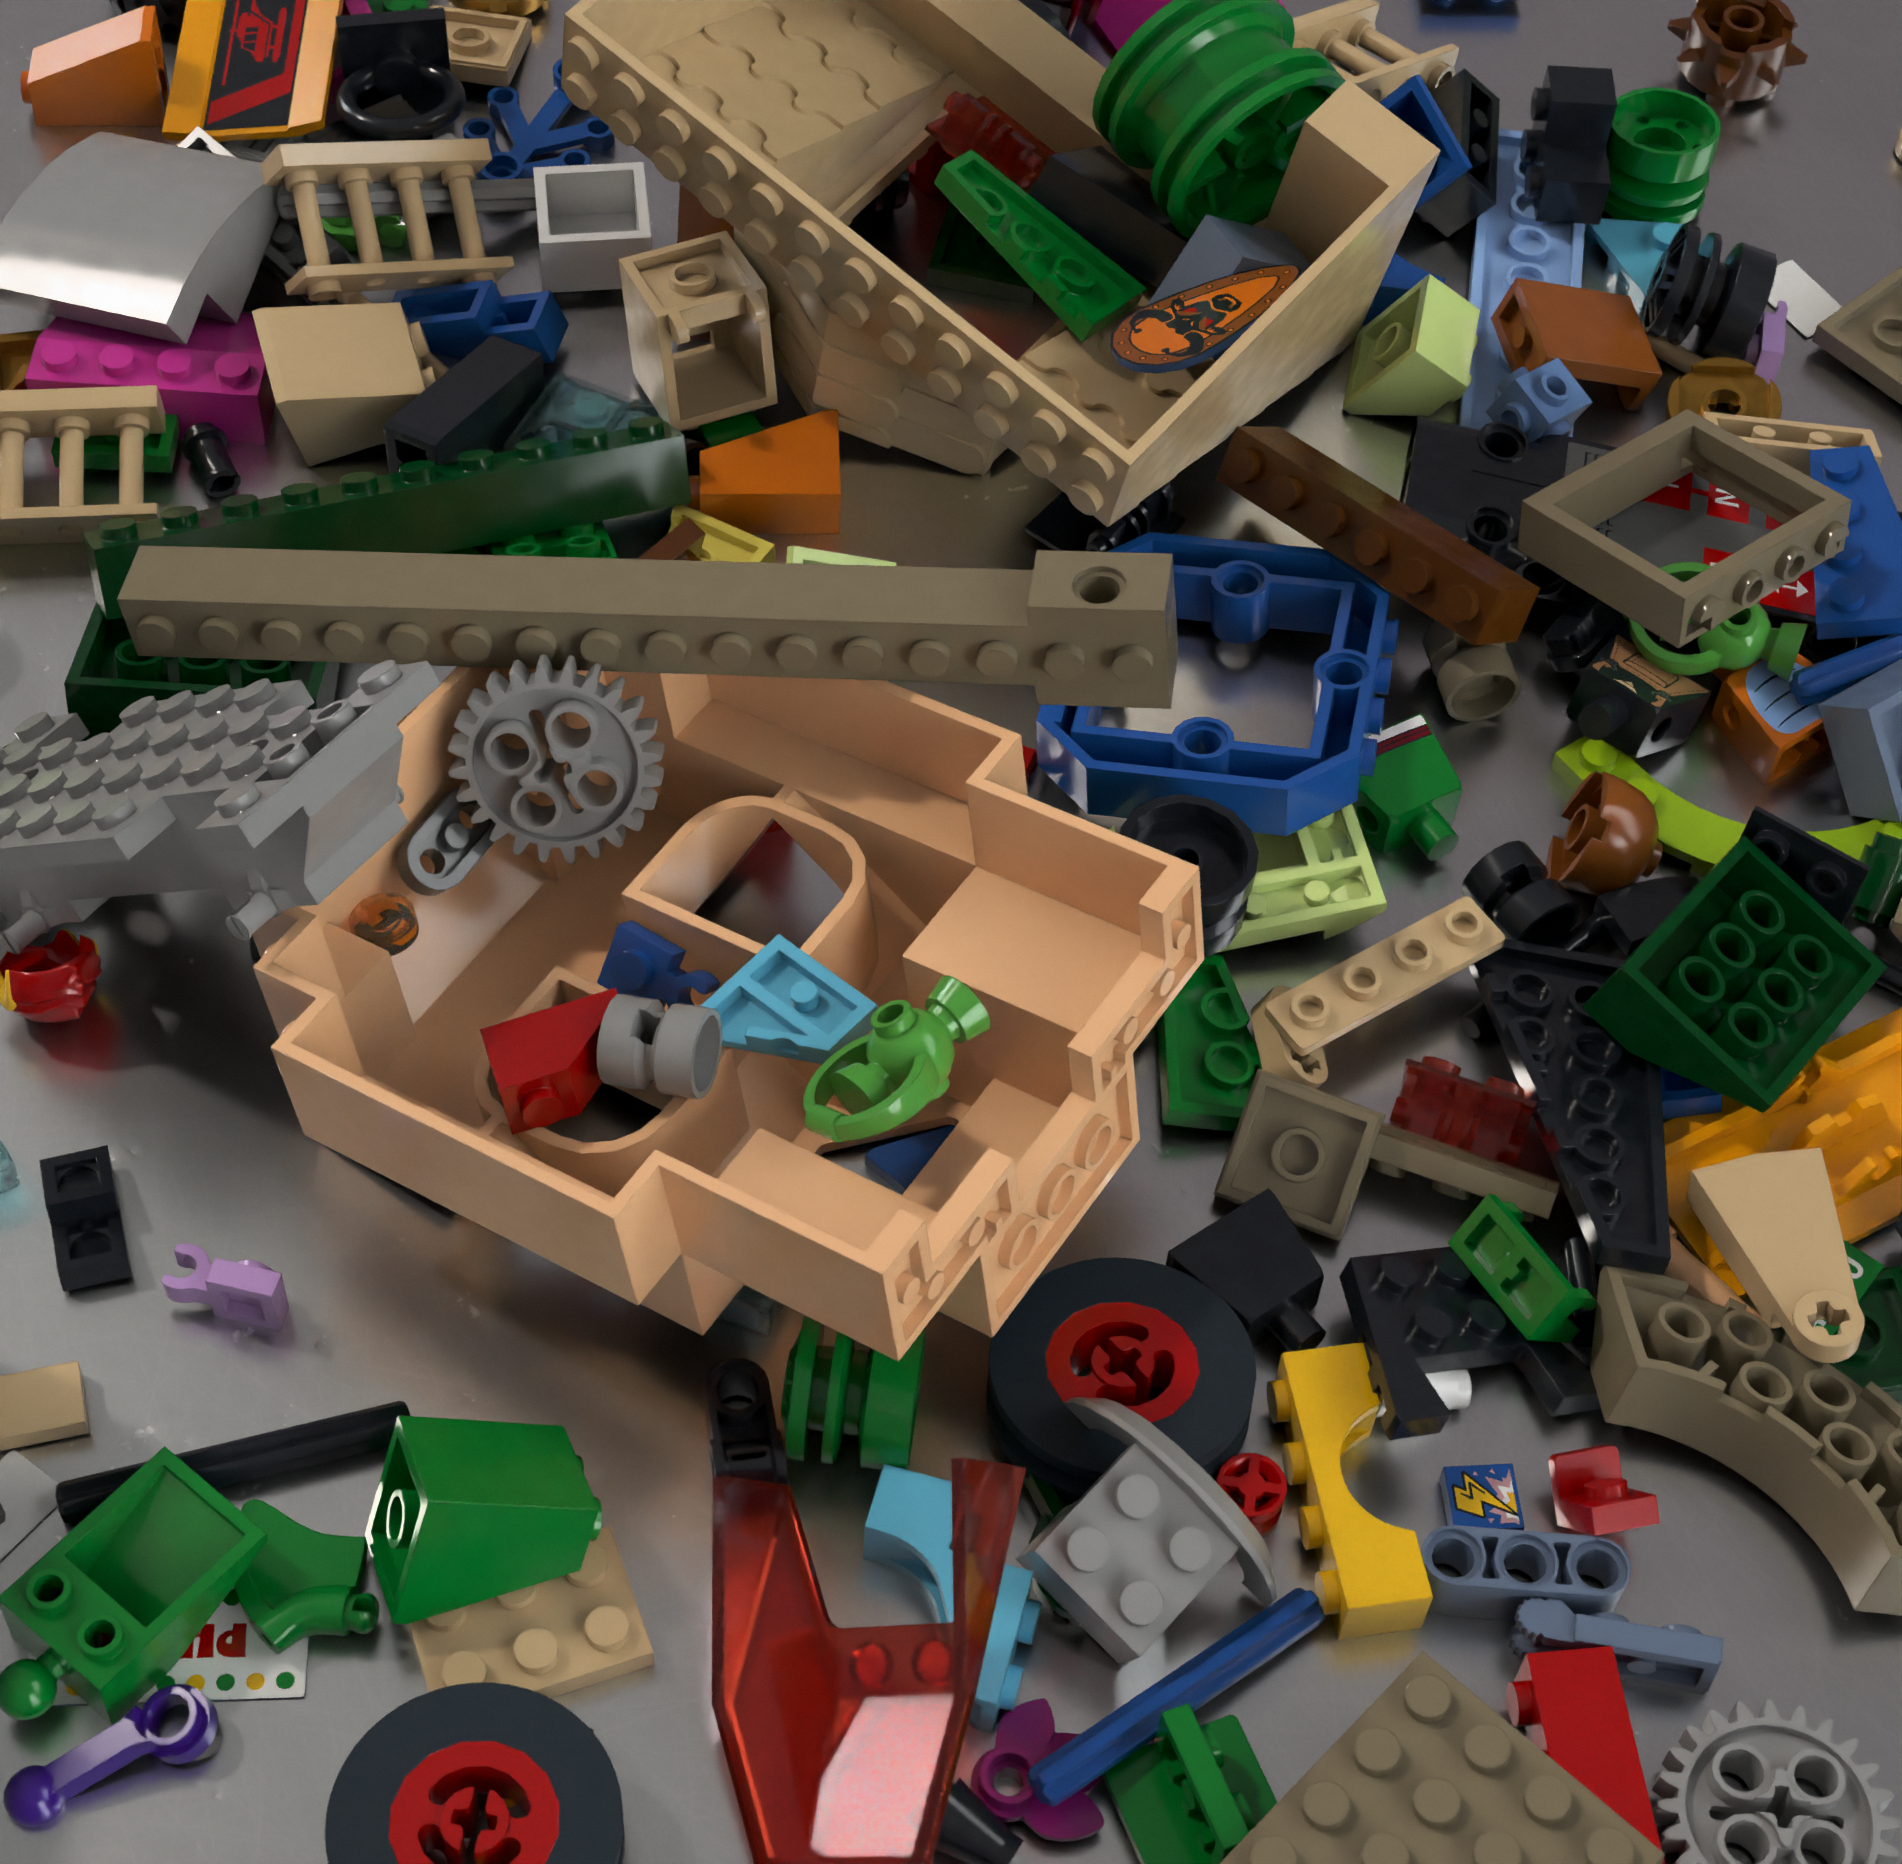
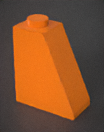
[20,6,170,126]
[688,409,841,534]

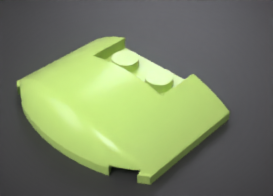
[1109,803,1387,952]

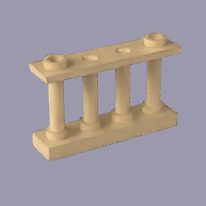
[1292,0,1460,102]
[260,138,515,301]
[0,385,166,545]

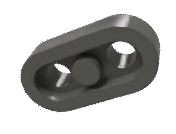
[397,785,495,896]

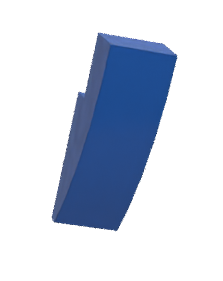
[391,280,569,363]

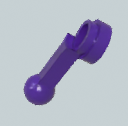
[3,1684,218,1827]

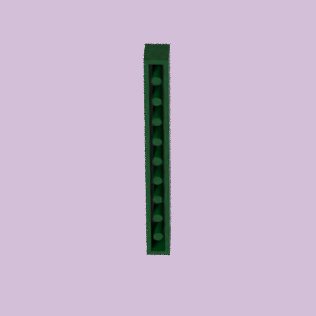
[83,417,692,620]

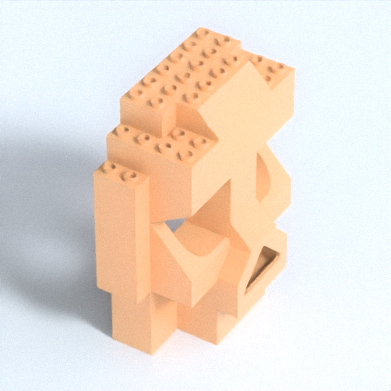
[252,666,1204,1362]

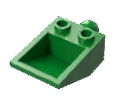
[0,1446,268,1726]

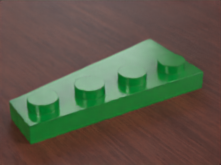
[934,149,1147,343]

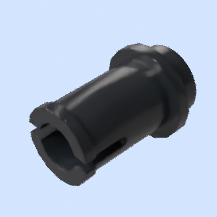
[182,422,241,497]

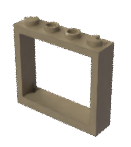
[1518,409,1852,648]

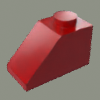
[480,988,618,1135]

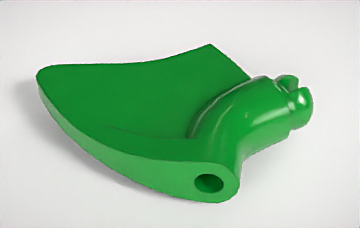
[235,1499,379,1655]

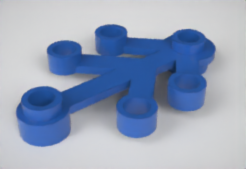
[463,58,615,180]

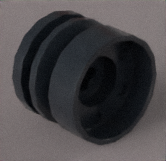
[1642,223,1777,359]

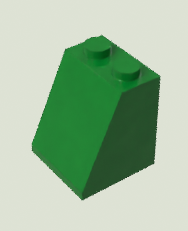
[365,1415,602,1624]

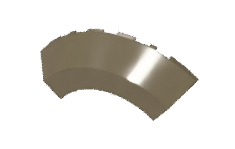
[1590,1265,1902,1616]

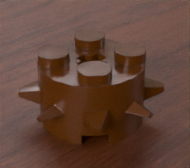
[1667,0,1808,108]

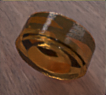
[349,892,419,956]

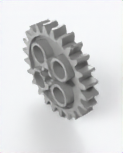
[448,654,665,864]
[1652,1699,1901,1864]

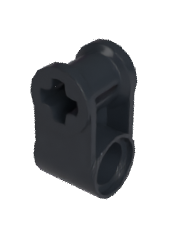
[706,1358,789,1503]

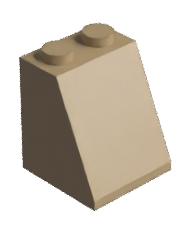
[251,302,438,467]

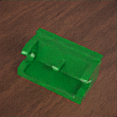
[1447,1194,1598,1343]

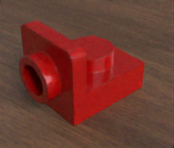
[1548,1444,1660,1536]

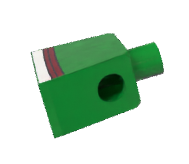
[1352,713,1462,861]

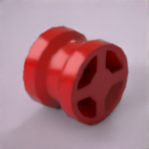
[1216,1453,1287,1538]

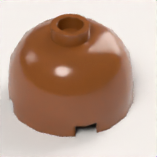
[1546,771,1663,898]

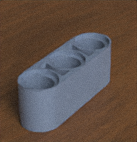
[1421,1525,1632,1621]

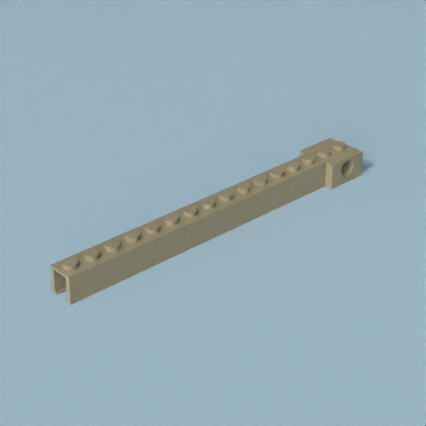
[117,545,1178,709]

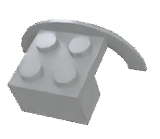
[1016,1397,1277,1664]

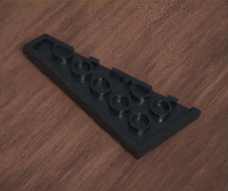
[1468,938,1671,1275]

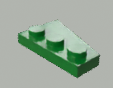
[1157,955,1262,1132]

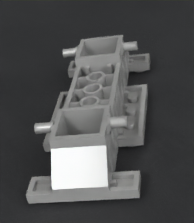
[0,660,441,954]

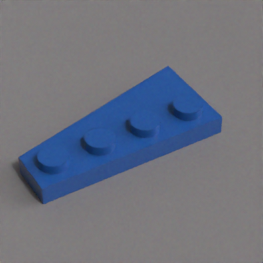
[1810,445,1902,640]

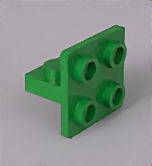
[1101,1703,1278,1864]

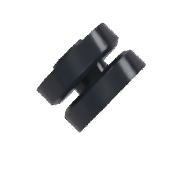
[1119,794,1259,958]

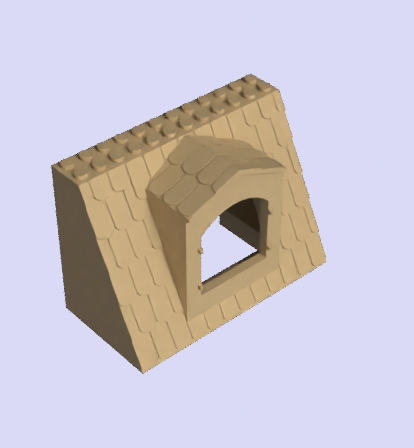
[561,0,1441,527]

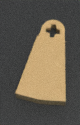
[1686,1148,1865,1363]

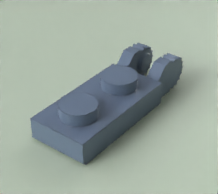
[1507,1596,1723,1695]

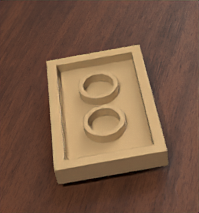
[408,1526,654,1698]

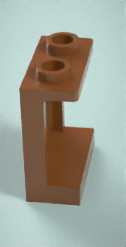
[1491,278,1662,411]

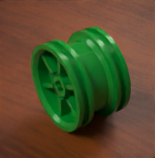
[1092,0,1345,239]

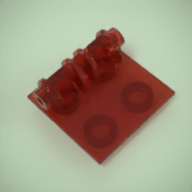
[924,90,1057,190]
[1389,1056,1536,1164]

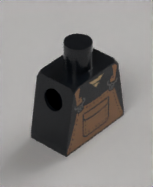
[1565,633,1712,758]

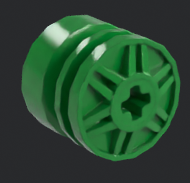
[1603,87,1720,224]
[781,1315,926,1472]

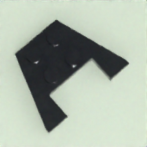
[1339,1247,1601,1440]

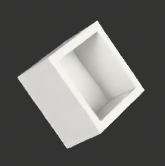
[533,162,652,293]

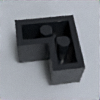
[1520,65,1617,225]

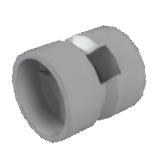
[597,994,722,1099]

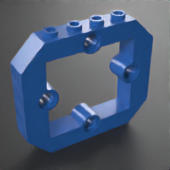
[1036,532,1399,836]

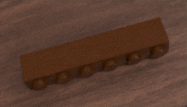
[1216,427,1540,645]

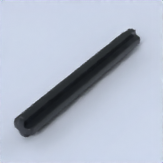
[56,1401,410,1524]

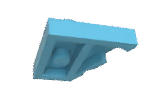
[1585,219,1682,311]

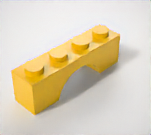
[1267,1342,1433,1640]

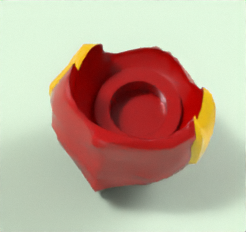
[0,929,102,1023]

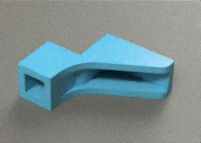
[863,1464,1042,1734]

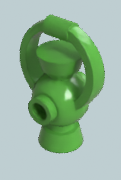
[1623,562,1808,681]
[803,975,991,1143]

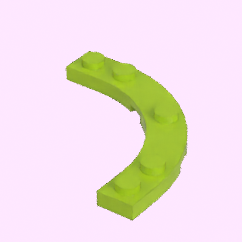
[1550,736,1902,877]

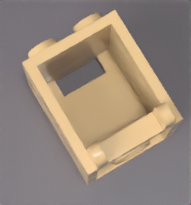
[618,231,778,431]

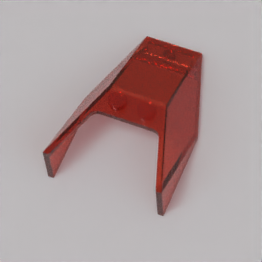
[712,1457,1026,1864]

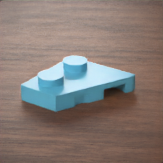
[701,934,878,1064]

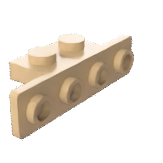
[1264,896,1505,1056]

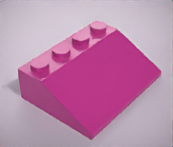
[25,312,276,445]

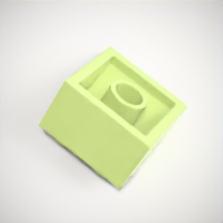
[1342,273,1480,416]

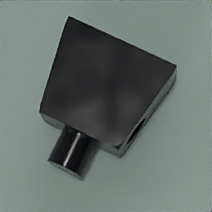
[1166,1188,1326,1352]

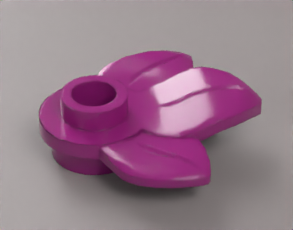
[970,1698,1105,1842]

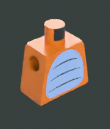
[1711,653,1837,786]

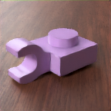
[1742,300,1788,385]
[161,1243,289,1331]

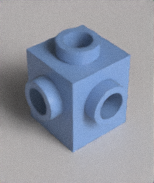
[1486,358,1593,442]

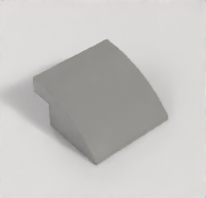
[0,131,282,345]

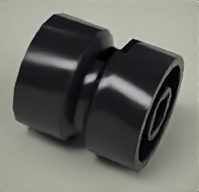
[1461,840,1580,947]

